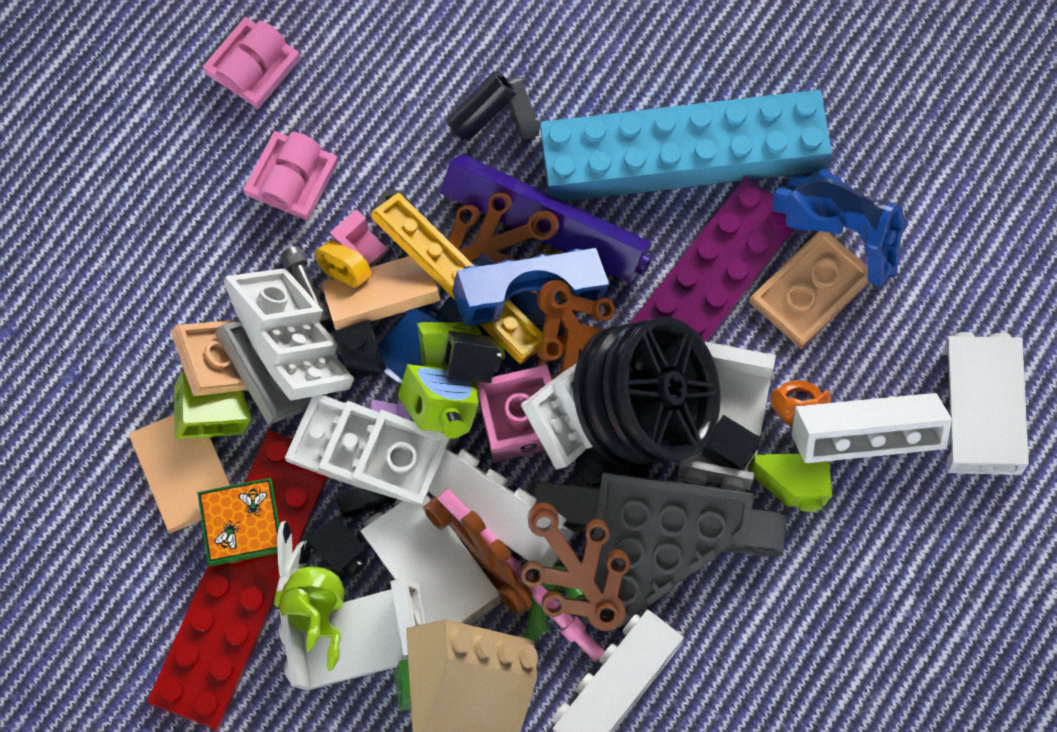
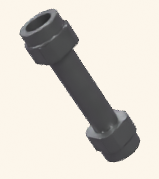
[280,246,333,328]

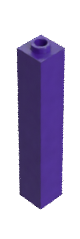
[439,154,652,283]

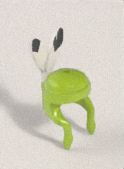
[274,521,345,671]

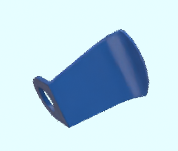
[378,304,452,385]

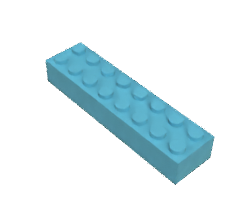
[540,89,832,202]

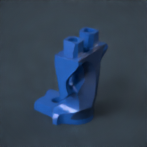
[772,168,908,287]

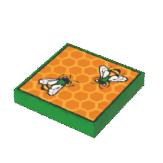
[197,478,280,567]

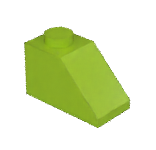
[748,454,833,512]

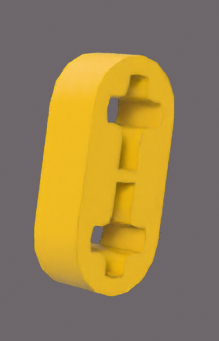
[314,240,372,288]

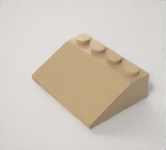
[406,619,538,732]

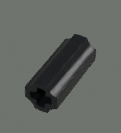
[447,71,517,141]

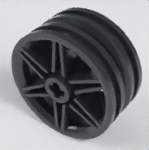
[573,317,721,467]

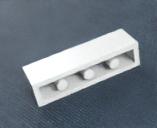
[791,393,952,463]
[428,449,574,568]
[551,609,684,732]

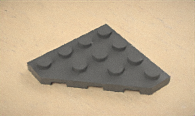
[582,471,754,628]

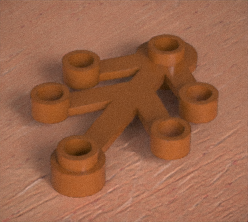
[448,193,559,264]
[537,280,615,377]
[423,497,533,614]
[521,503,630,631]

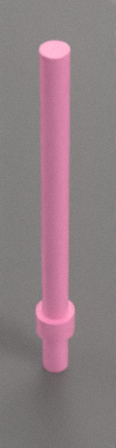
[437,488,605,662]

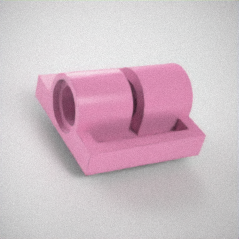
[203,17,301,109]
[243,131,339,221]

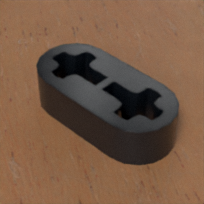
[336,487,397,518]

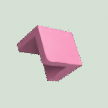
[330,209,387,267]

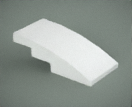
[224,268,354,401]
[521,363,593,470]
[285,395,450,506]

